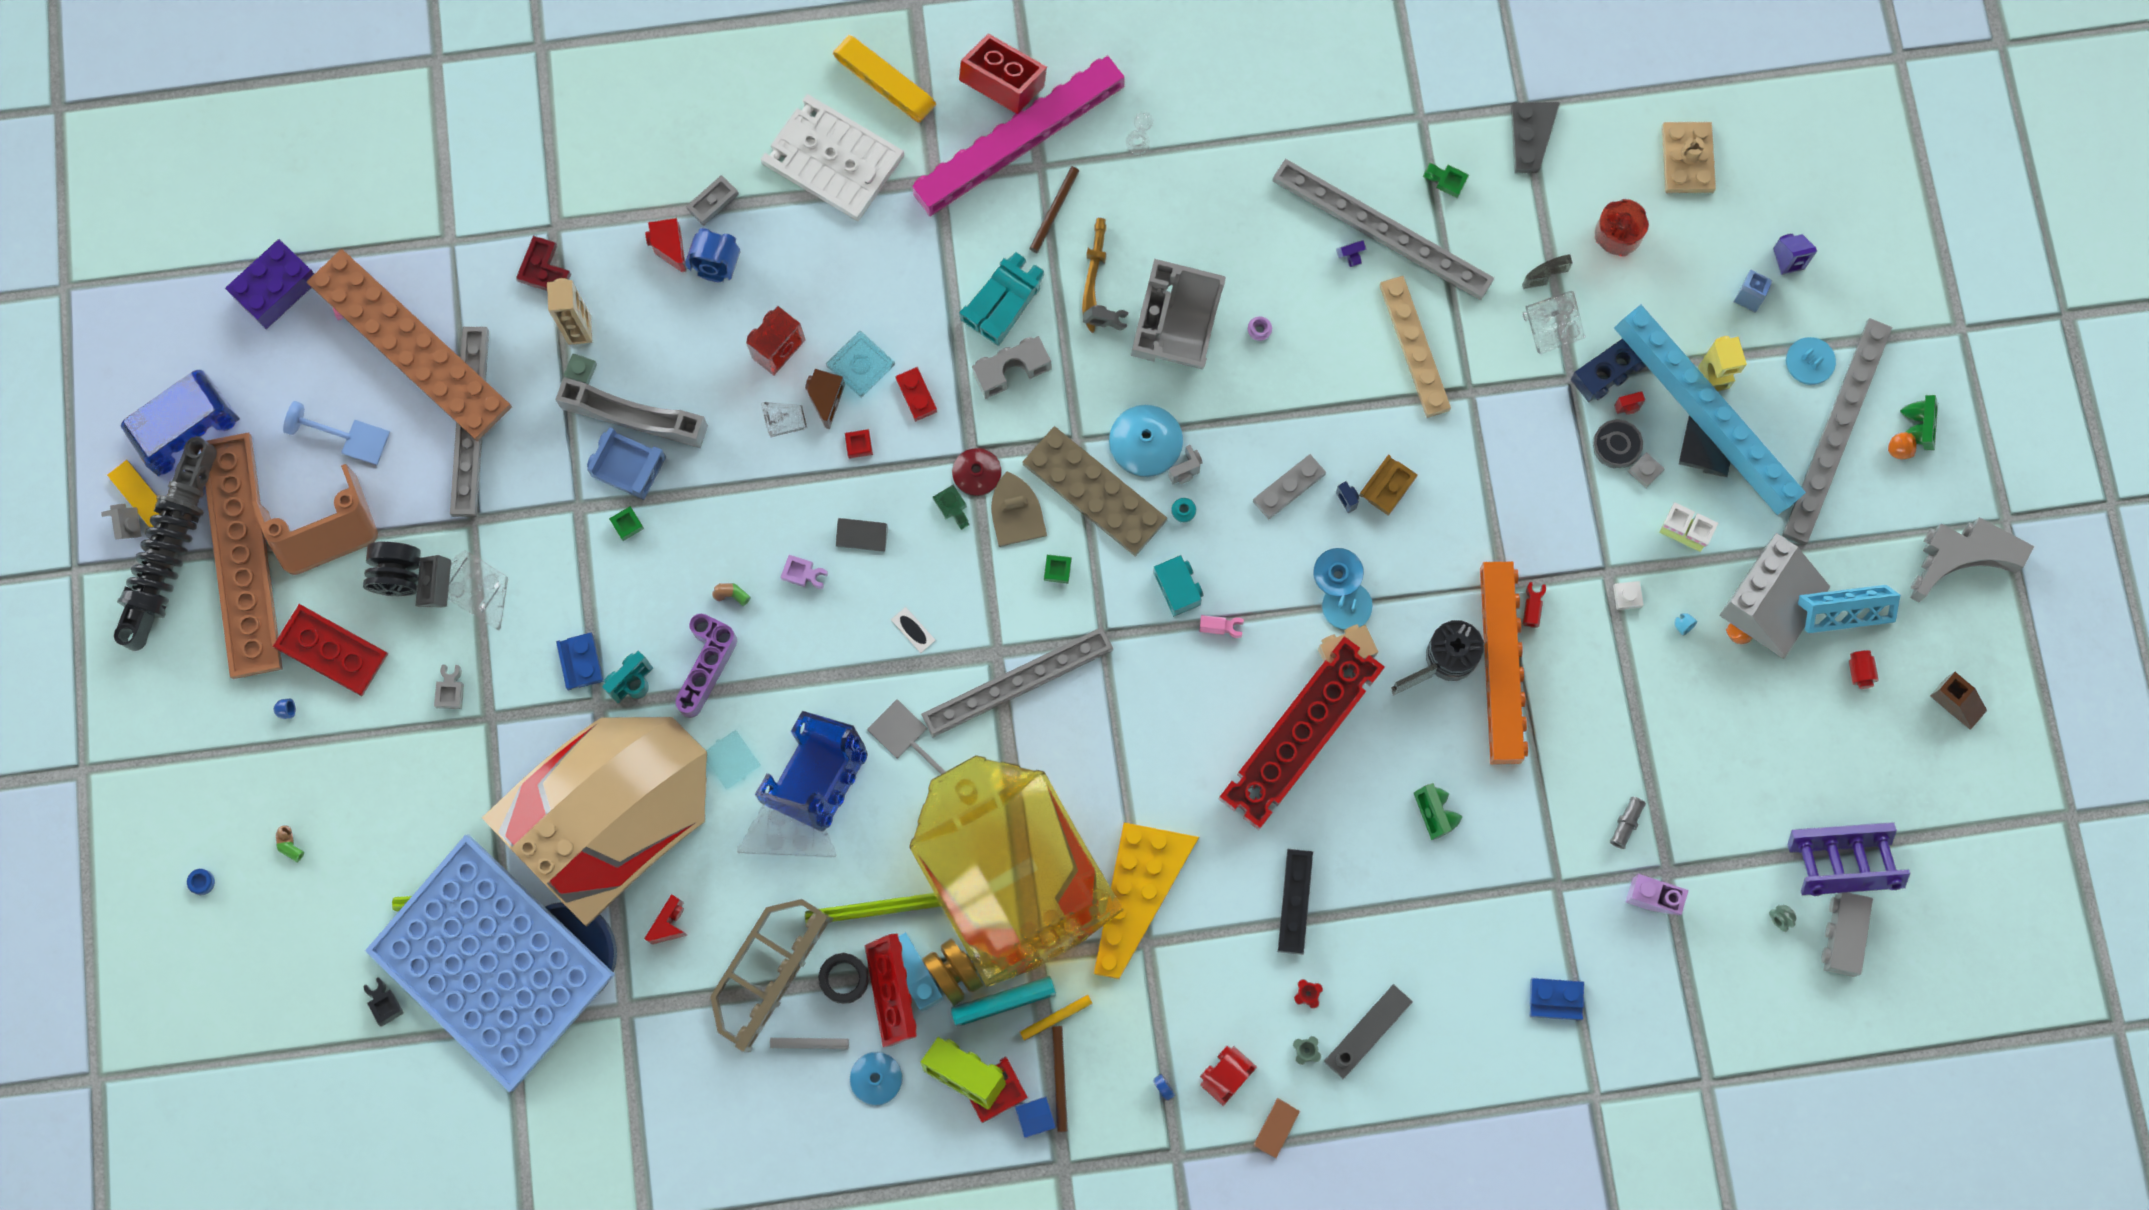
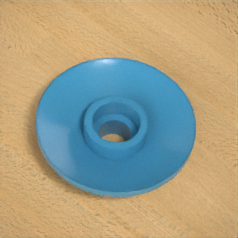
[1313,548,1364,597]
[850,1052,902,1105]

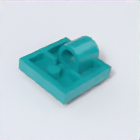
[602,651,653,704]

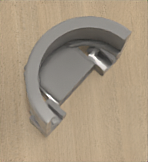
[1131,259,1226,369]

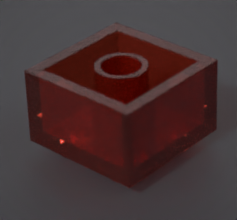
[746,306,806,376]

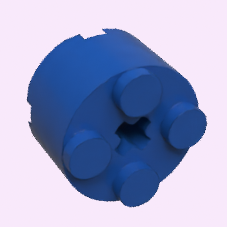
[685,228,740,282]

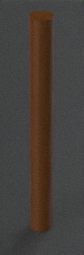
[1029,166,1079,253]
[1052,1026,1068,1133]

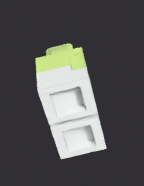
[1659,502,1718,552]

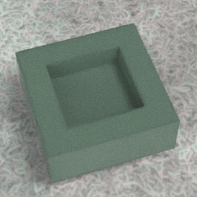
[564,353,597,385]

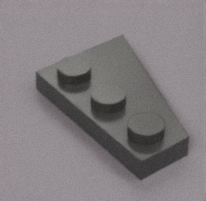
[1511,102,1560,173]

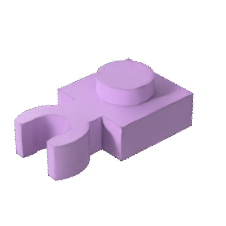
[781,555,828,589]

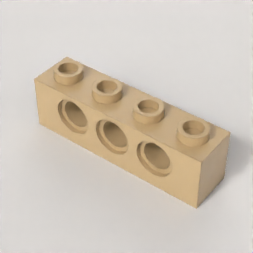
[547,278,592,345]

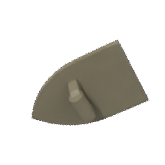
[991,471,1047,547]

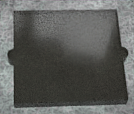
[1391,664,1438,696]

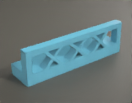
[1798,585,1901,633]

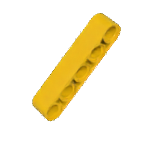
[833,35,936,123]

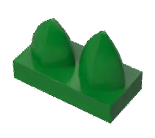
[1900,395,1938,450]
[1413,783,1463,840]

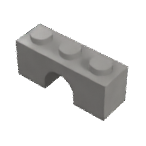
[972,336,1052,399]

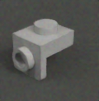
[1169,445,1202,484]
[101,504,141,539]

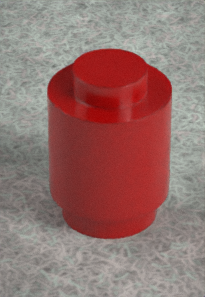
[1849,650,1879,689]

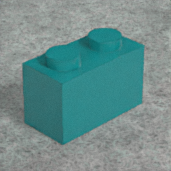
[1153,555,1204,617]

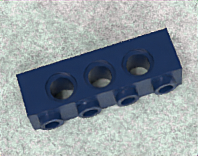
[1571,338,1646,403]

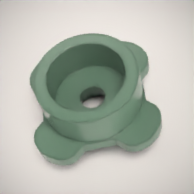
[1769,905,1796,932]
[1293,1036,1321,1065]

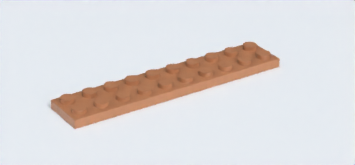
[307,248,512,441]
[201,432,283,679]

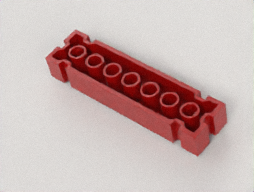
[1218,636,1385,830]

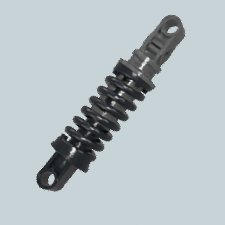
[114,436,217,651]

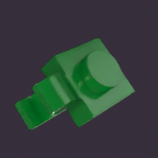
[1423,163,1469,198]

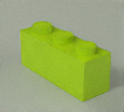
[920,1037,1006,1110]

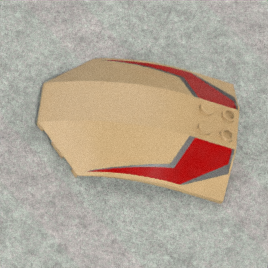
[482,717,707,926]

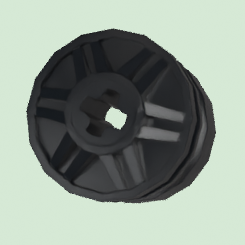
[363,542,421,596]
[1426,620,1484,681]

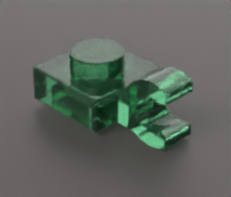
[932,485,969,530]

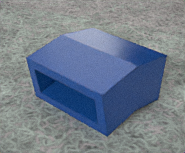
[1015,1097,1056,1138]

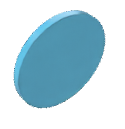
[1786,337,1836,385]
[1322,585,1373,630]

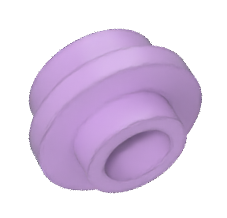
[1248,317,1272,341]

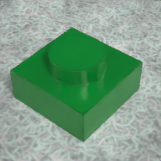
[609,506,644,541]
[1044,554,1072,584]

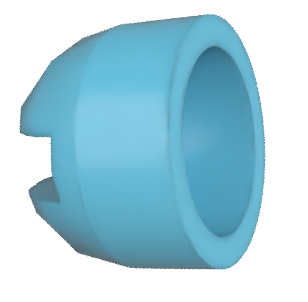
[1674,613,1698,635]

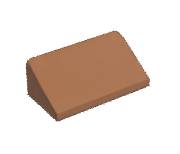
[1253,1098,1300,1158]

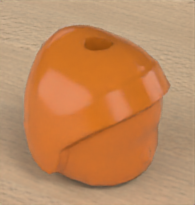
[1888,432,1917,459]
[1726,623,1753,644]

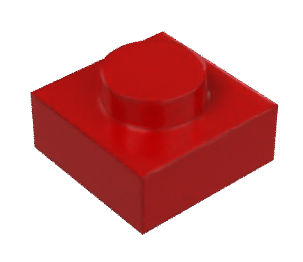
[1614,391,1645,415]

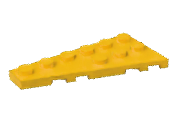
[1094,822,1199,979]

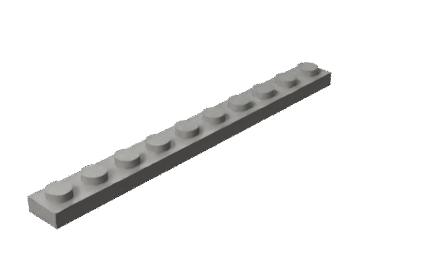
[1273,159,1494,300]
[1782,318,1892,545]

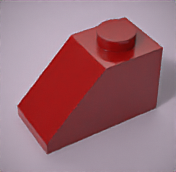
[645,218,686,272]

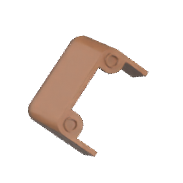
[252,464,378,575]

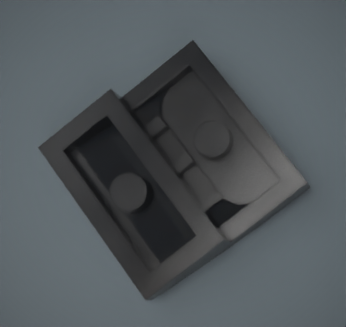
[1678,416,1731,477]

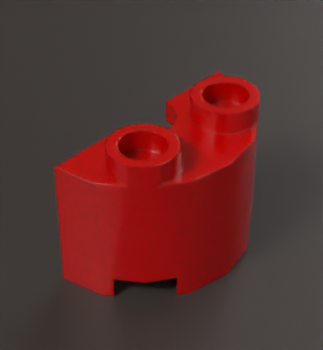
[1200,1045,1257,1106]

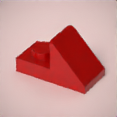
[644,894,687,945]

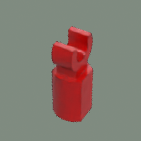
[1522,582,1546,628]

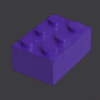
[225,239,314,329]

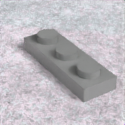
[1253,454,1326,520]

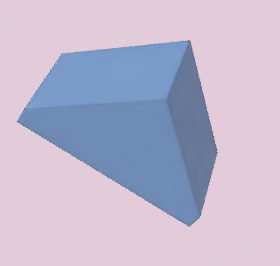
[1734,269,1772,313]

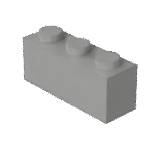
[1821,892,1873,977]

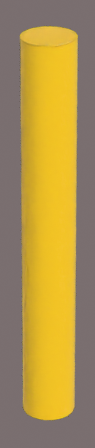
[1019,995,1093,1041]

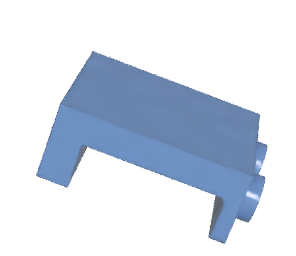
[587,427,666,500]

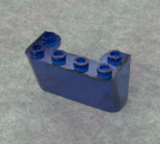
[121,370,240,477]
[755,711,868,832]

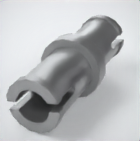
[1610,797,1646,849]

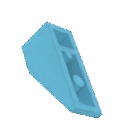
[899,932,944,1013]

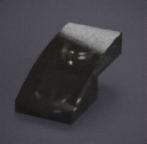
[1522,254,1572,289]

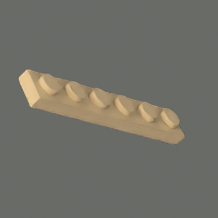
[1380,276,1451,418]

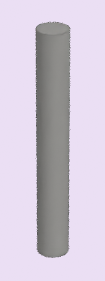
[770,1038,849,1049]

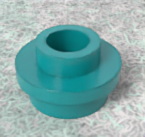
[1171,498,1196,523]

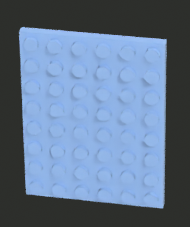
[365,835,615,1092]

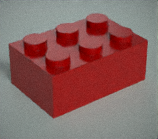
[959,33,1047,114]

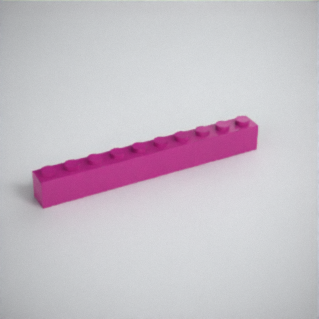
[912,55,1125,217]

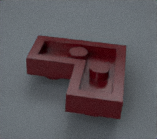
[516,235,571,291]

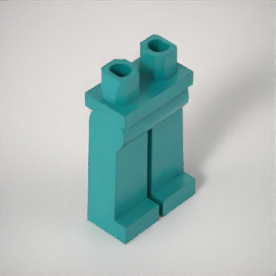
[959,252,1044,347]

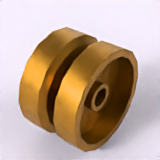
[922,938,984,1006]

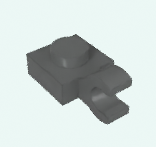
[1082,305,1128,330]

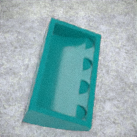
[951,976,1056,1027]

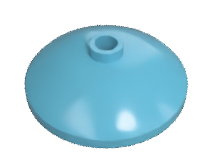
[1109,405,1183,477]

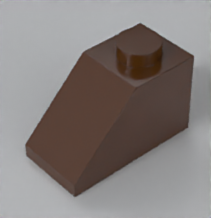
[805,369,845,429]

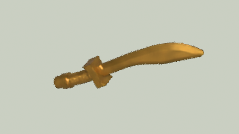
[1082,218,1107,333]

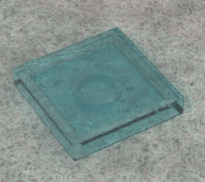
[826,330,895,398]

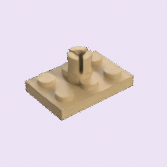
[1662,122,1716,193]

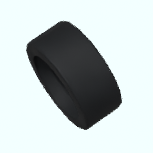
[818,953,869,1004]

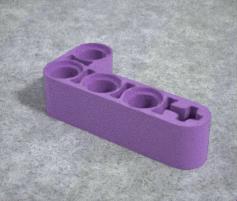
[675,613,737,718]

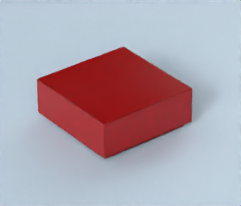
[845,429,873,459]

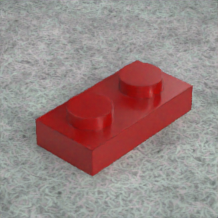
[895,367,937,422]

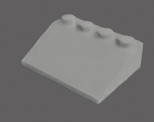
[1719,533,1830,659]

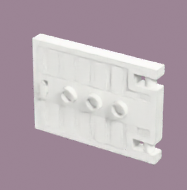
[761,94,904,221]

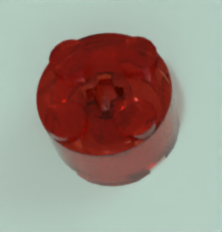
[1595,199,1649,257]

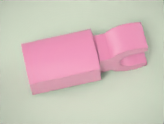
[1199,615,1244,638]

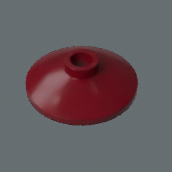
[952,448,1001,496]

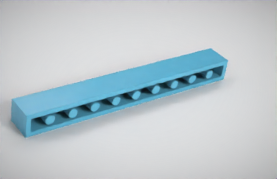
[1614,304,1806,515]

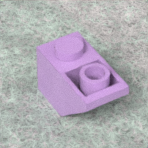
[1626,874,1689,915]

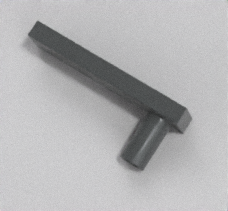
[1324,984,1413,1079]

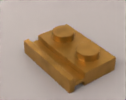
[1359,454,1418,516]

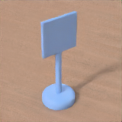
[283,401,390,465]

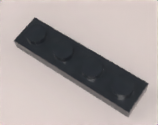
[1277,849,1313,955]

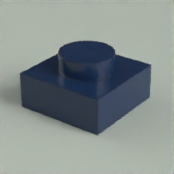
[1336,481,1360,513]

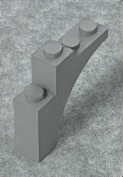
[1910,517,2034,602]

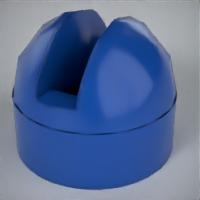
[273,698,296,719]

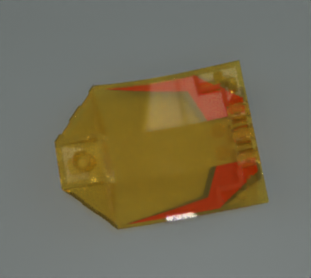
[909,755,1123,987]

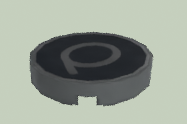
[1593,419,1643,468]

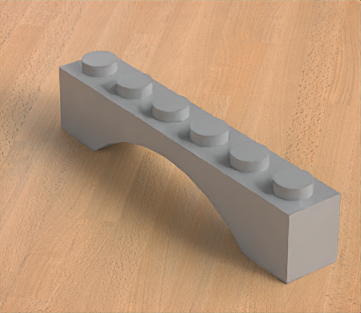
[555,377,708,448]

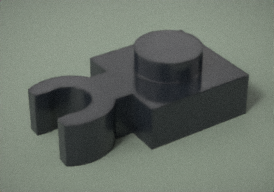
[364,977,404,1027]

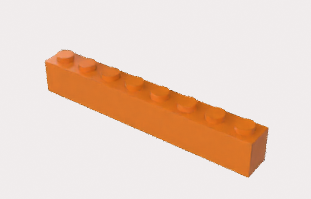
[1480,561,1528,764]

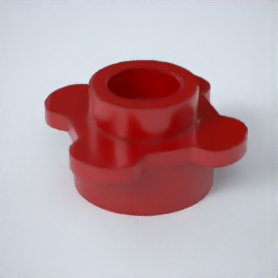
[1294,979,1323,1008]

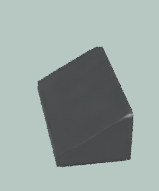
[836,518,888,552]
[415,555,451,608]

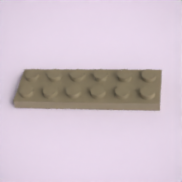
[1022,426,1167,557]

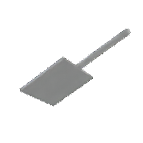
[867,699,947,777]

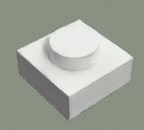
[1613,581,1643,610]

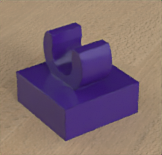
[1336,240,1366,267]

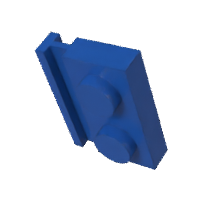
[556,632,604,691]
[1529,978,1584,1020]

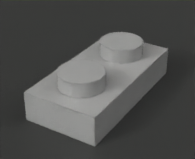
[686,175,739,226]

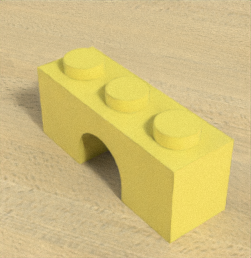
[1698,336,1747,391]

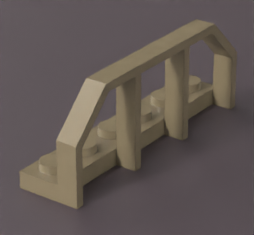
[710,899,834,1052]

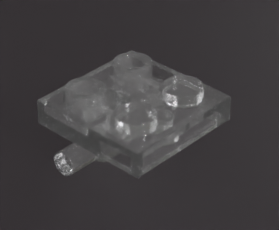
[1522,291,1586,354]

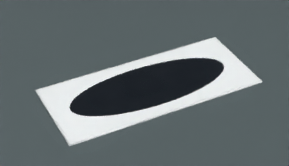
[891,607,936,653]

